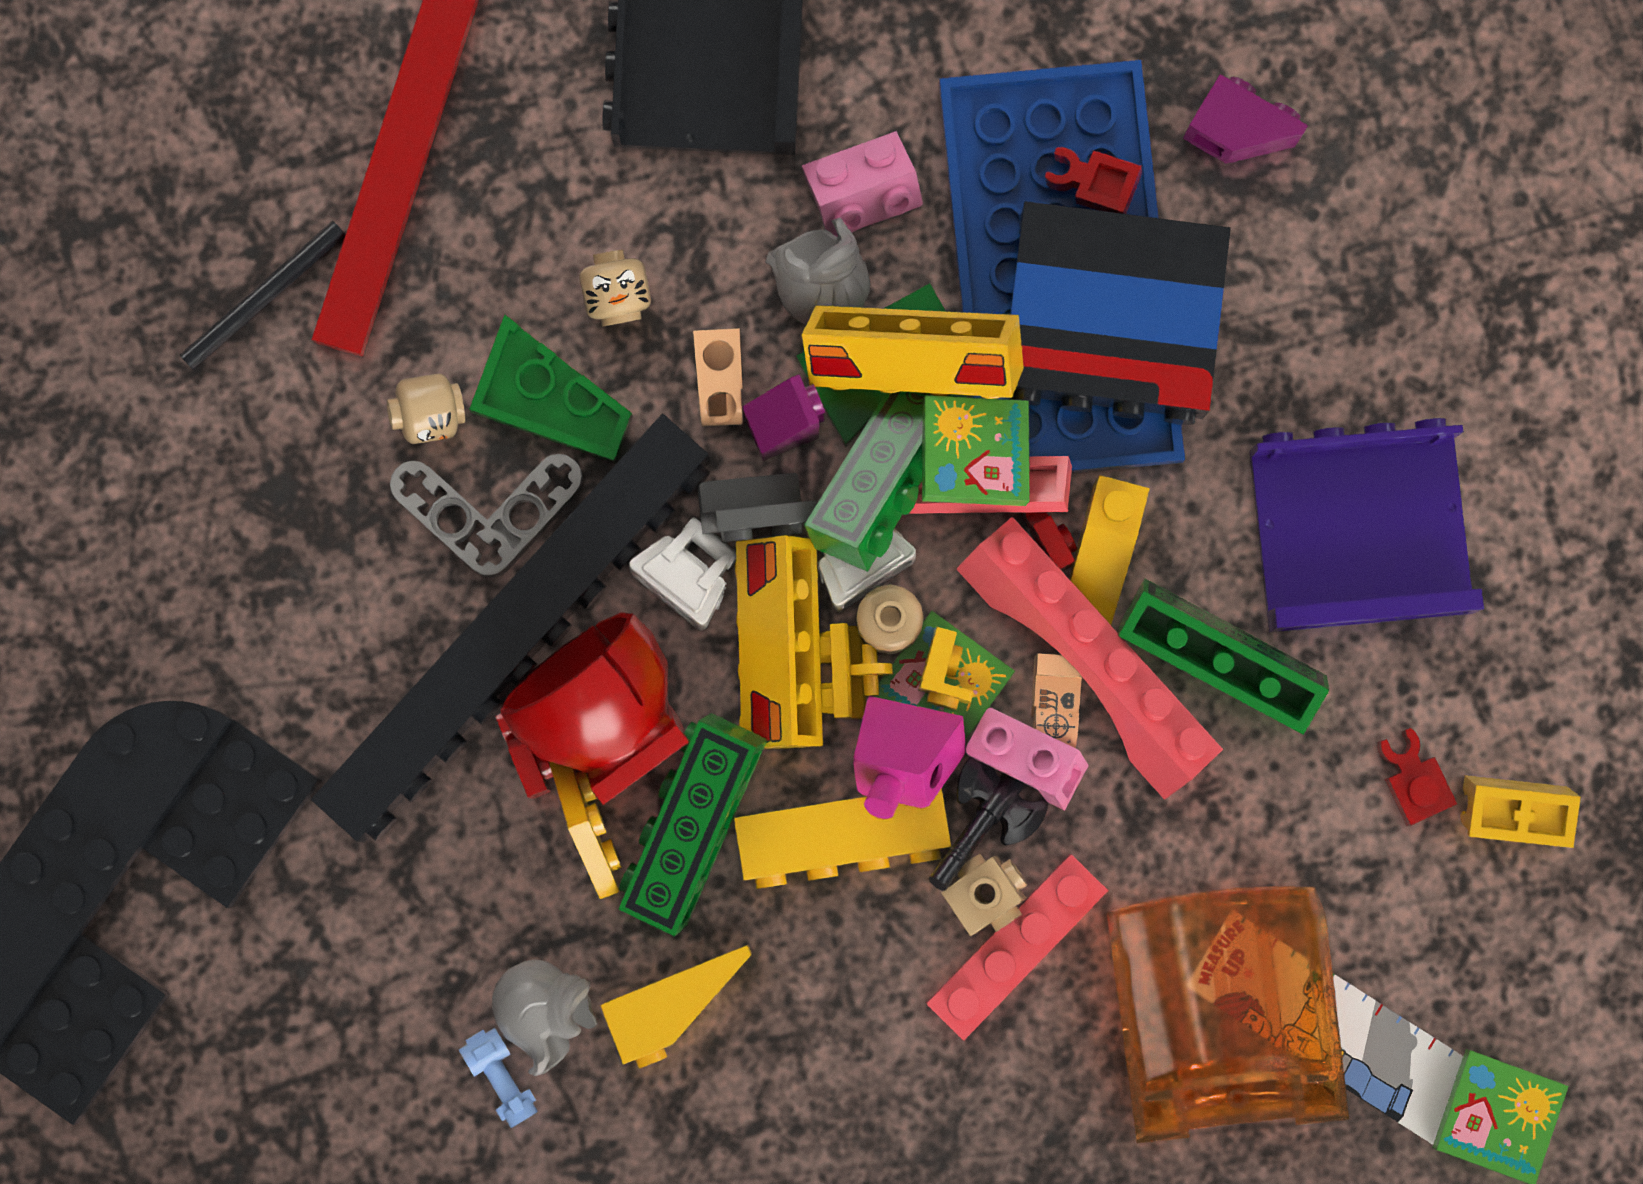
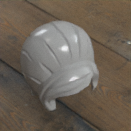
[765,218,871,325]
[492,960,598,1076]

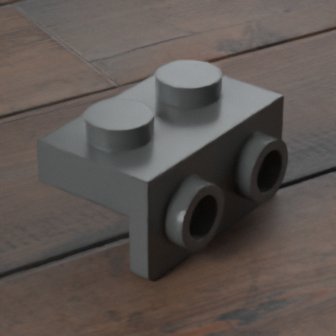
[697,473,816,542]

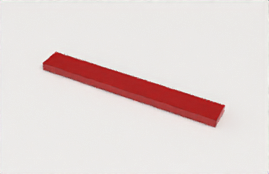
[311,0,479,357]

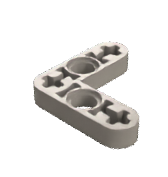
[390,454,584,578]

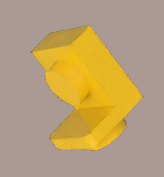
[918,627,974,710]

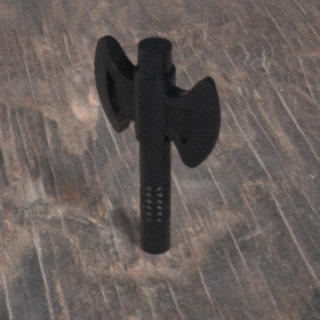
[929,757,1048,891]

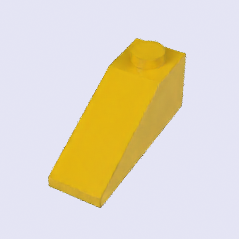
[1069,475,1150,625]
[600,945,752,1069]

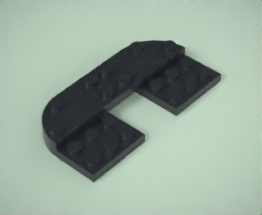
[0,701,322,1125]

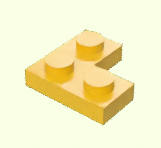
[549,761,622,899]

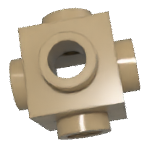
[941,853,1027,936]

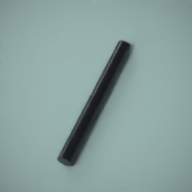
[179,220,346,370]

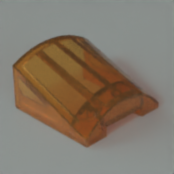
[1107,886,1350,1144]

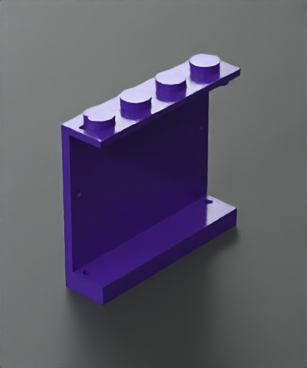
[1249,418,1484,633]

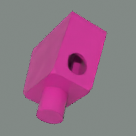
[853,696,966,819]

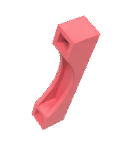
[956,517,1223,800]

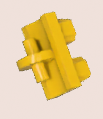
[819,623,893,720]

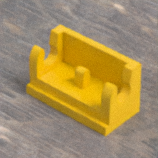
[1460,775,1581,848]

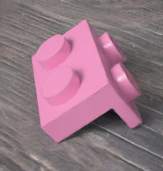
[802,131,923,237]

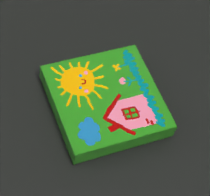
[922,395,1030,506]
[873,611,1015,740]
[1432,1049,1569,1184]

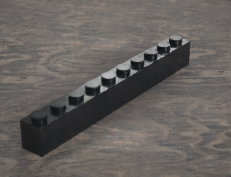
[310,413,711,843]

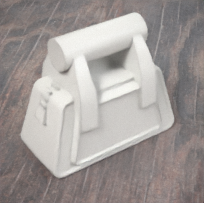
[629,517,736,631]
[806,529,916,612]

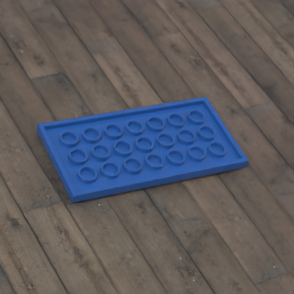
[938,60,1185,473]

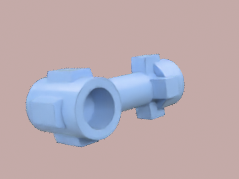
[458,1028,538,1128]

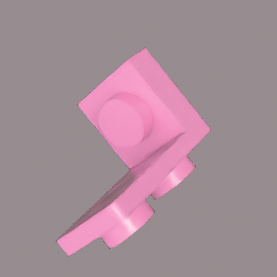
[965,708,1089,811]

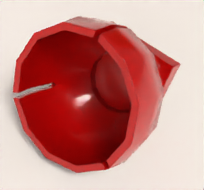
[500,612,689,805]

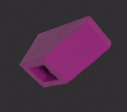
[1183,74,1308,164]
[742,374,825,461]

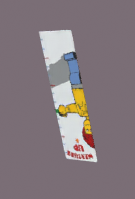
[1185,910,1463,1145]

